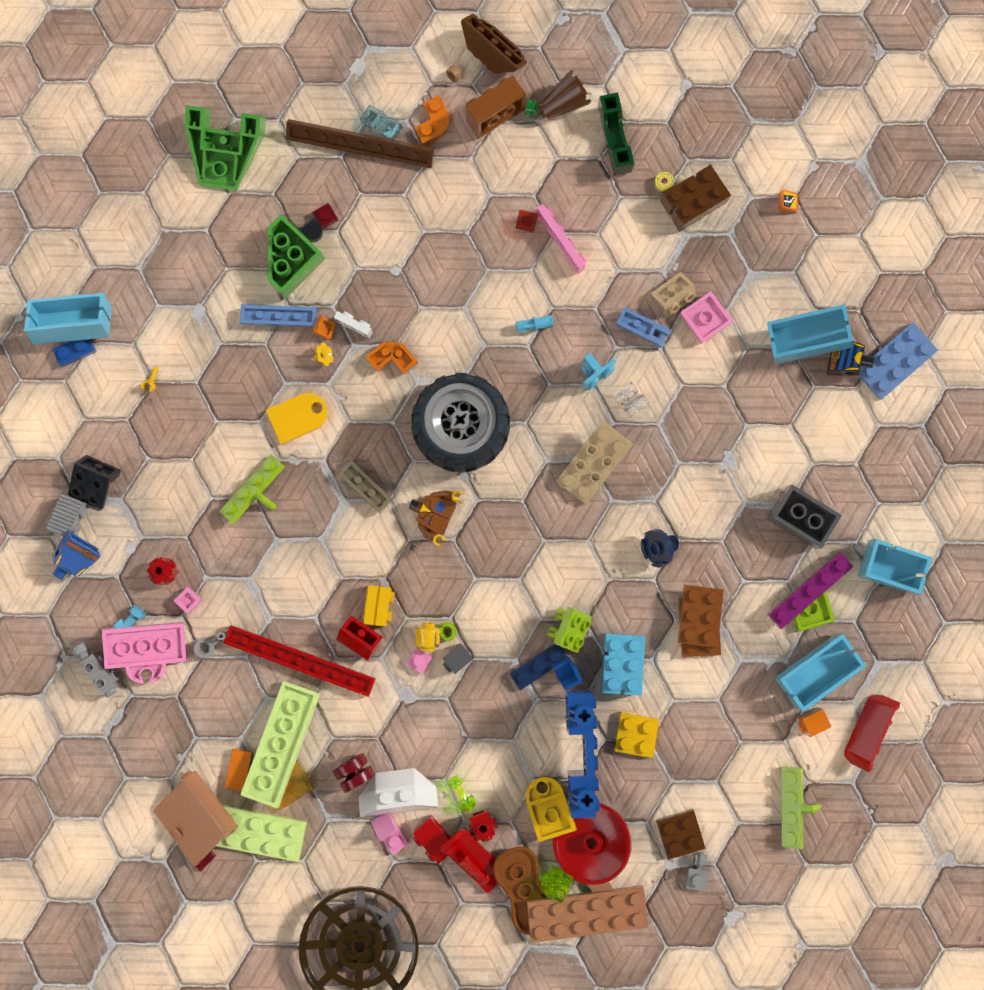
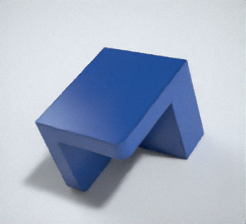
[552,657,583,690]

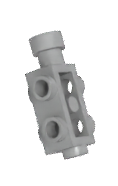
[72,642,120,698]

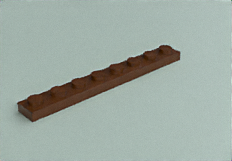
[286,119,435,169]

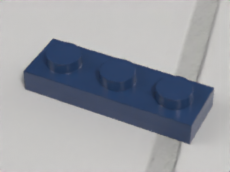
[510,644,568,691]

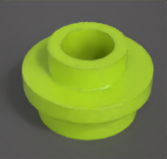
[438,622,457,642]

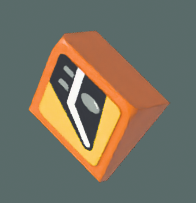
[778,190,798,212]

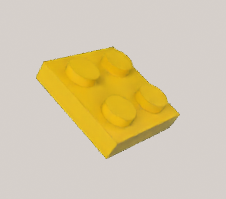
[614,712,660,758]

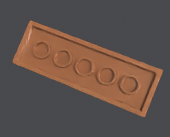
[526,885,648,943]

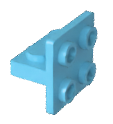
[581,353,616,391]

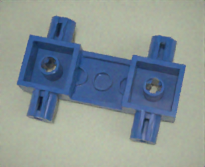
[565,690,600,818]

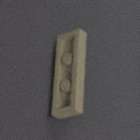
[338,460,393,513]

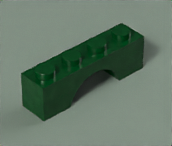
[598,92,634,176]

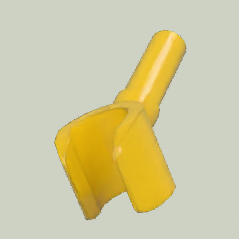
[141,366,159,392]

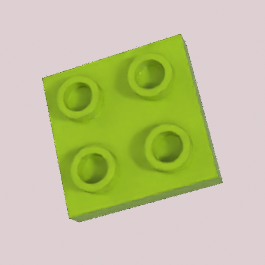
[547,607,592,653]

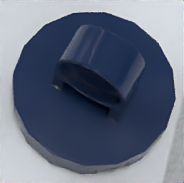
[641,529,679,568]

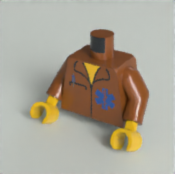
[409,490,465,549]

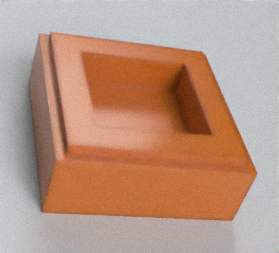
[312,315,337,341]

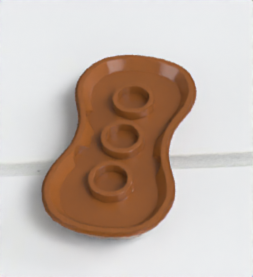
[493,846,551,935]

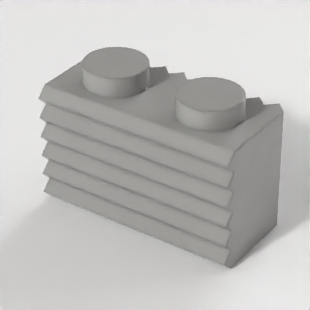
[46,494,88,536]

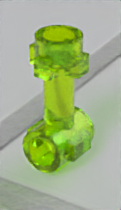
[448,775,477,813]

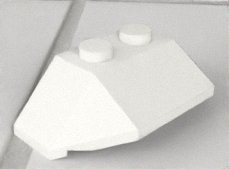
[359,768,438,817]

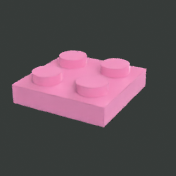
[680,291,733,344]

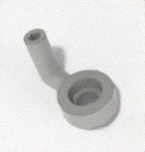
[194,632,225,659]

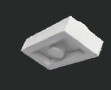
[334,311,373,339]

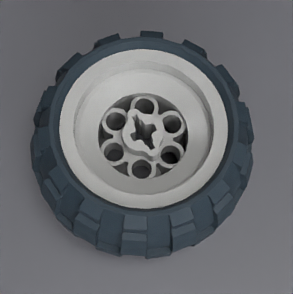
[411,373,510,473]

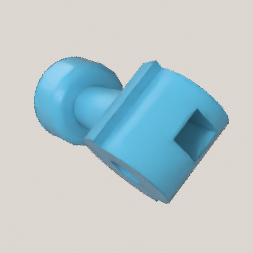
[112,605,146,628]

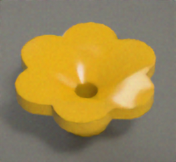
[314,343,333,367]

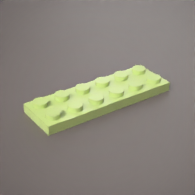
[240,681,320,808]
[216,805,307,862]

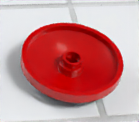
[553,803,632,885]

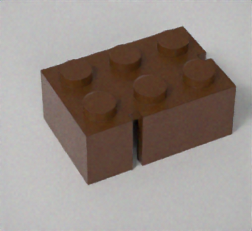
[660,164,731,232]

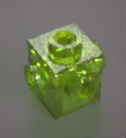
[540,866,573,903]

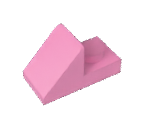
[371,813,409,855]

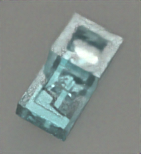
[359,105,403,140]

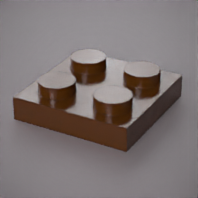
[656,809,706,860]

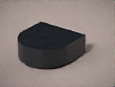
[300,218,323,242]

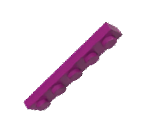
[767,552,854,629]

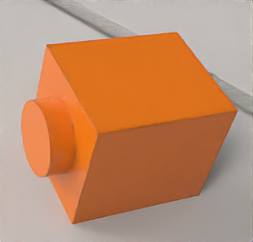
[797,707,832,737]

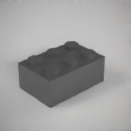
[766,485,842,549]

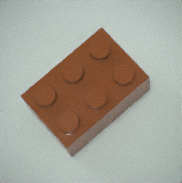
[465,76,526,139]

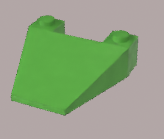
[184,105,266,191]

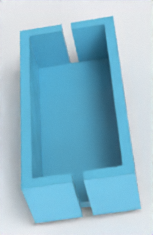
[24,293,112,345]
[767,304,853,364]
[774,633,866,712]

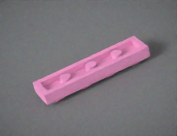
[536,204,586,274]

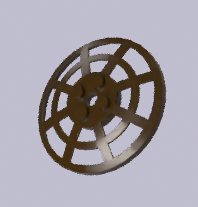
[298,886,419,990]

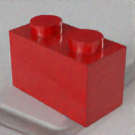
[336,615,383,661]
[412,814,451,864]

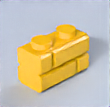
[363,585,395,627]

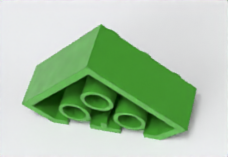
[268,214,325,299]

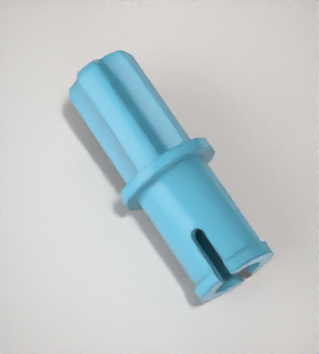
[515,315,554,333]

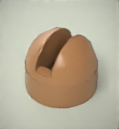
[446,65,462,83]

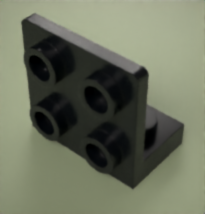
[68,455,121,510]

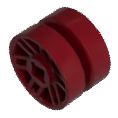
[332,752,376,793]

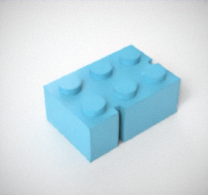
[858,539,932,595]
[600,633,645,696]

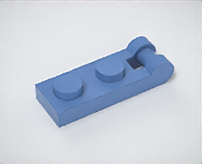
[615,307,671,348]

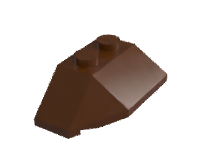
[461,14,527,74]

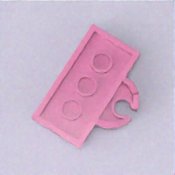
[102,622,186,684]

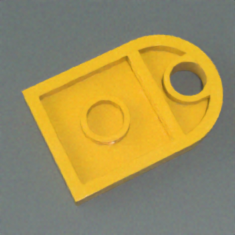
[266,393,328,445]
[526,777,577,842]

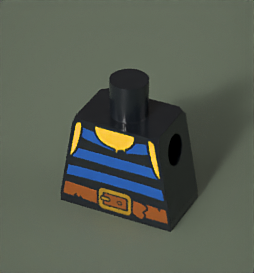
[827,341,875,376]

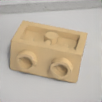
[651,272,696,317]

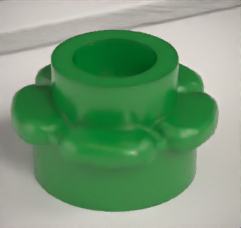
[524,99,539,118]

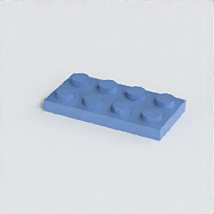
[858,322,938,400]

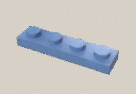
[240,304,318,327]

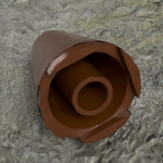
[538,70,591,120]

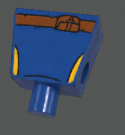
[52,530,101,580]

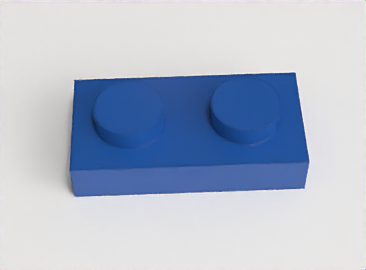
[52,339,97,367]

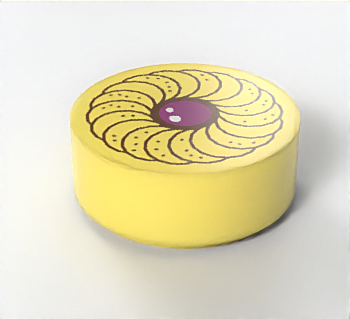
[654,172,674,192]

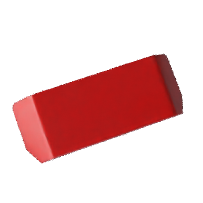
[844,695,900,772]
[440,828,499,893]

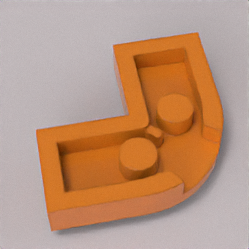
[414,95,450,146]
[365,341,418,375]

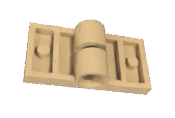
[556,421,633,504]

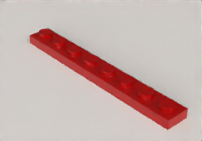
[223,625,376,697]

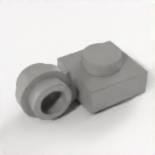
[685,851,709,892]

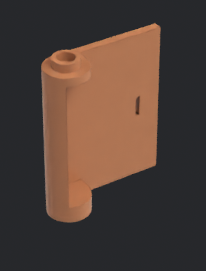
[153,770,239,867]

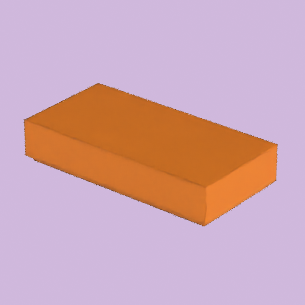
[225,748,253,791]

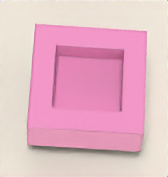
[174,587,202,614]
[406,647,433,674]

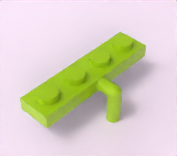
[220,454,285,524]
[781,766,821,849]

